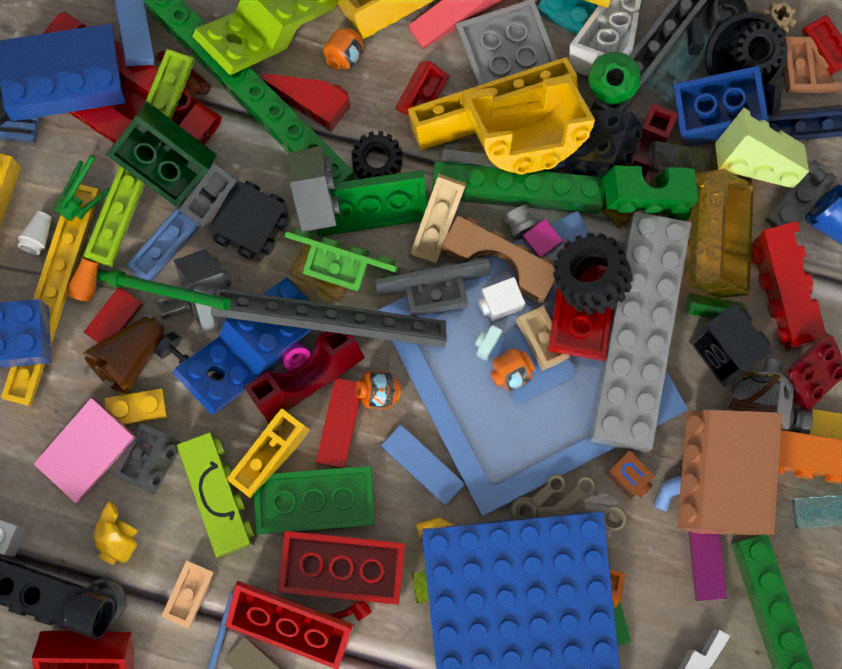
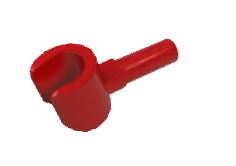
[329,601,372,621]

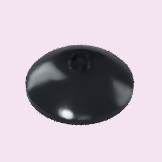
[705,12,788,85]

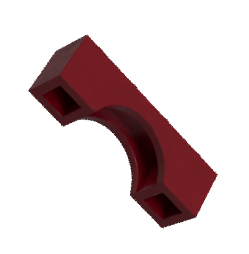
[244,331,365,424]

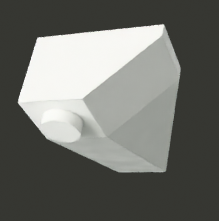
[569,0,641,76]

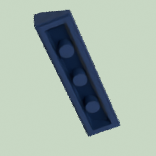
[768,105,842,140]

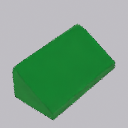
[685,293,748,319]

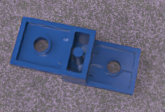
[173,277,313,416]

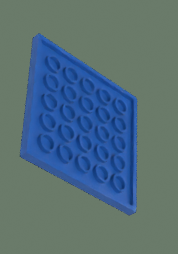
[422,511,620,669]

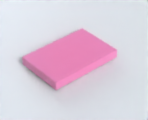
[34,398,136,503]

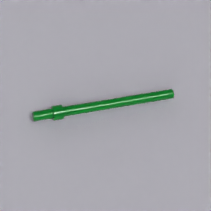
[97,268,231,310]

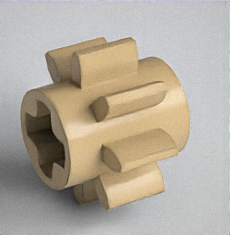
[762,1,796,35]

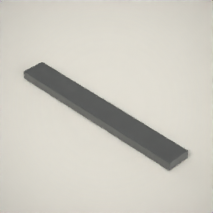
[211,288,447,348]

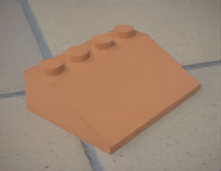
[677,410,782,535]

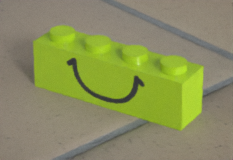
[177,432,255,558]

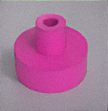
[280,342,311,371]

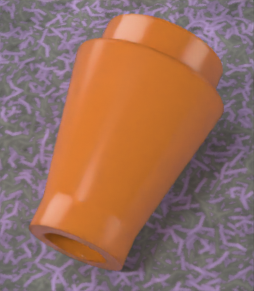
[67,257,99,302]

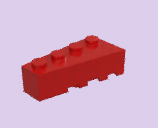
[749,221,826,352]

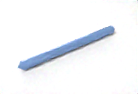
[207,590,234,669]

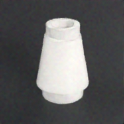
[18,211,52,255]

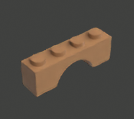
[441,216,555,305]

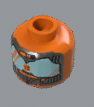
[323,28,364,70]
[490,348,535,392]
[356,370,401,409]

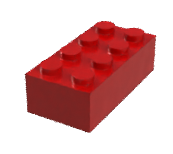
[277,531,405,605]

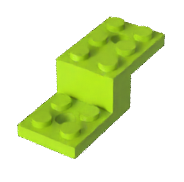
[192,0,338,75]

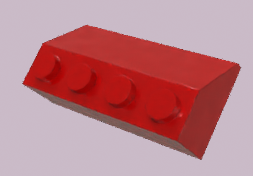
[225,581,355,669]

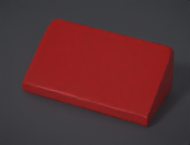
[395,60,450,116]

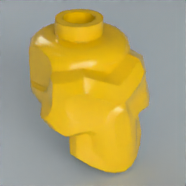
[92,501,138,565]

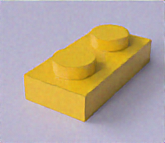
[105,388,168,426]

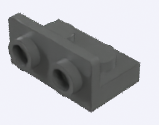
[442,143,498,168]
[113,422,181,494]

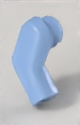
[653,476,681,512]

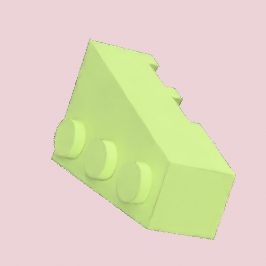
[715,108,809,188]

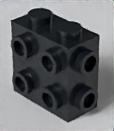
[565,109,643,177]
[208,179,290,261]

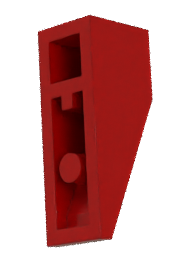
[261,73,350,132]

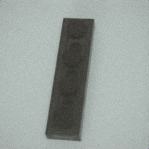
[649,141,752,187]

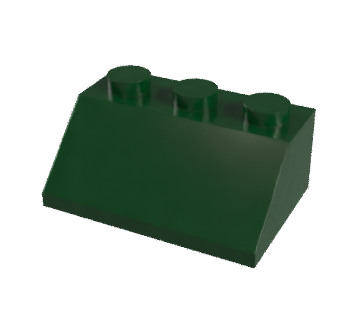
[106,101,217,207]

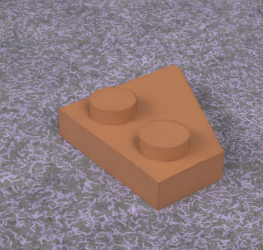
[784,37,841,93]

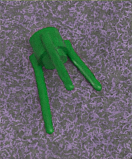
[52,155,110,222]

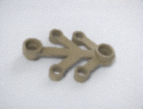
[511,474,627,531]

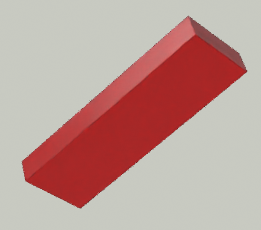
[316,378,360,468]

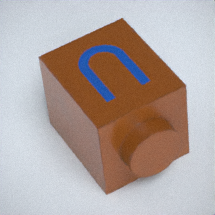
[605,450,655,499]

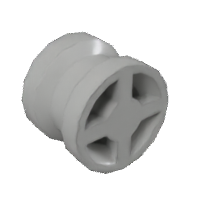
[503,205,538,239]

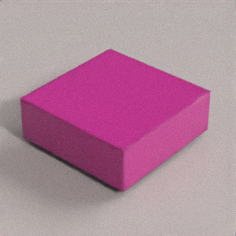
[522,219,563,258]

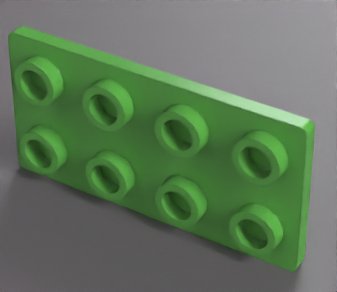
[284,228,401,291]

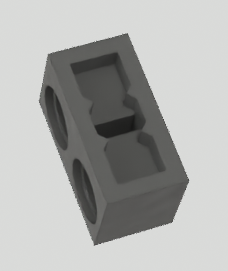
[176,163,237,227]

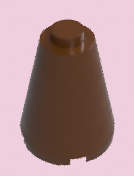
[83,316,165,396]

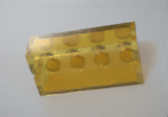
[687,169,754,298]

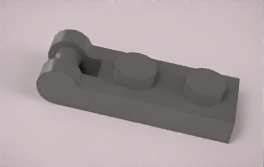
[765,160,837,227]

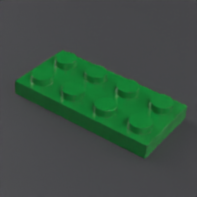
[316,170,427,237]
[254,466,375,535]

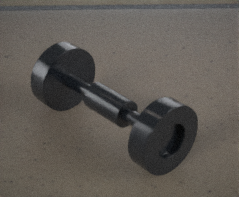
[154,332,223,381]

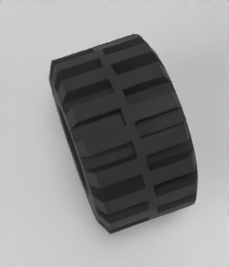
[553,233,633,315]

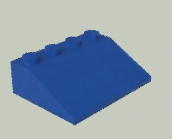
[0,23,126,121]

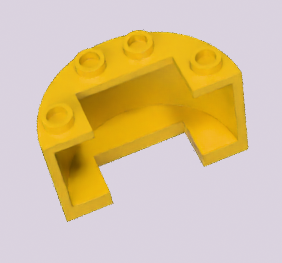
[462,75,595,174]

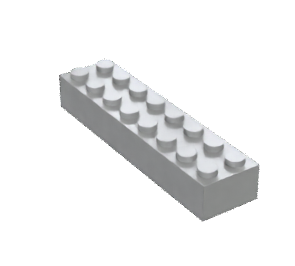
[589,211,691,453]

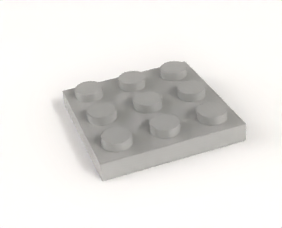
[456,0,557,86]

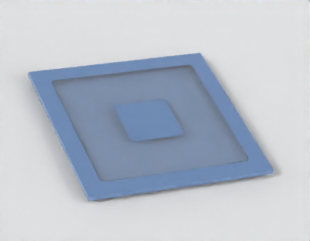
[377,211,688,517]

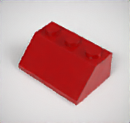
[32,631,134,669]

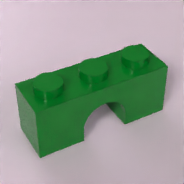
[603,165,699,214]

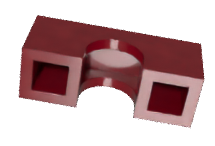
[630,103,678,185]

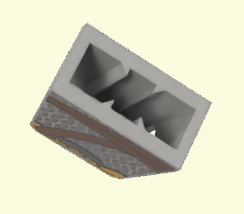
[726,359,794,430]

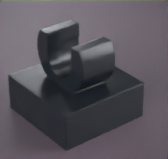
[763,83,783,115]

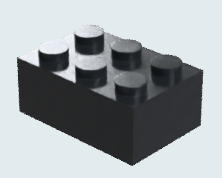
[689,303,773,387]

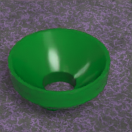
[588,52,641,104]

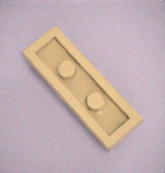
[410,174,466,263]

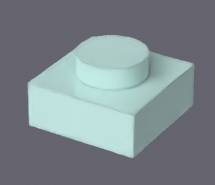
[475,325,502,361]

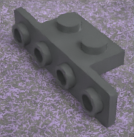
[375,258,490,316]

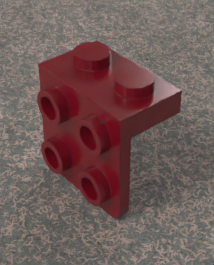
[787,333,842,410]

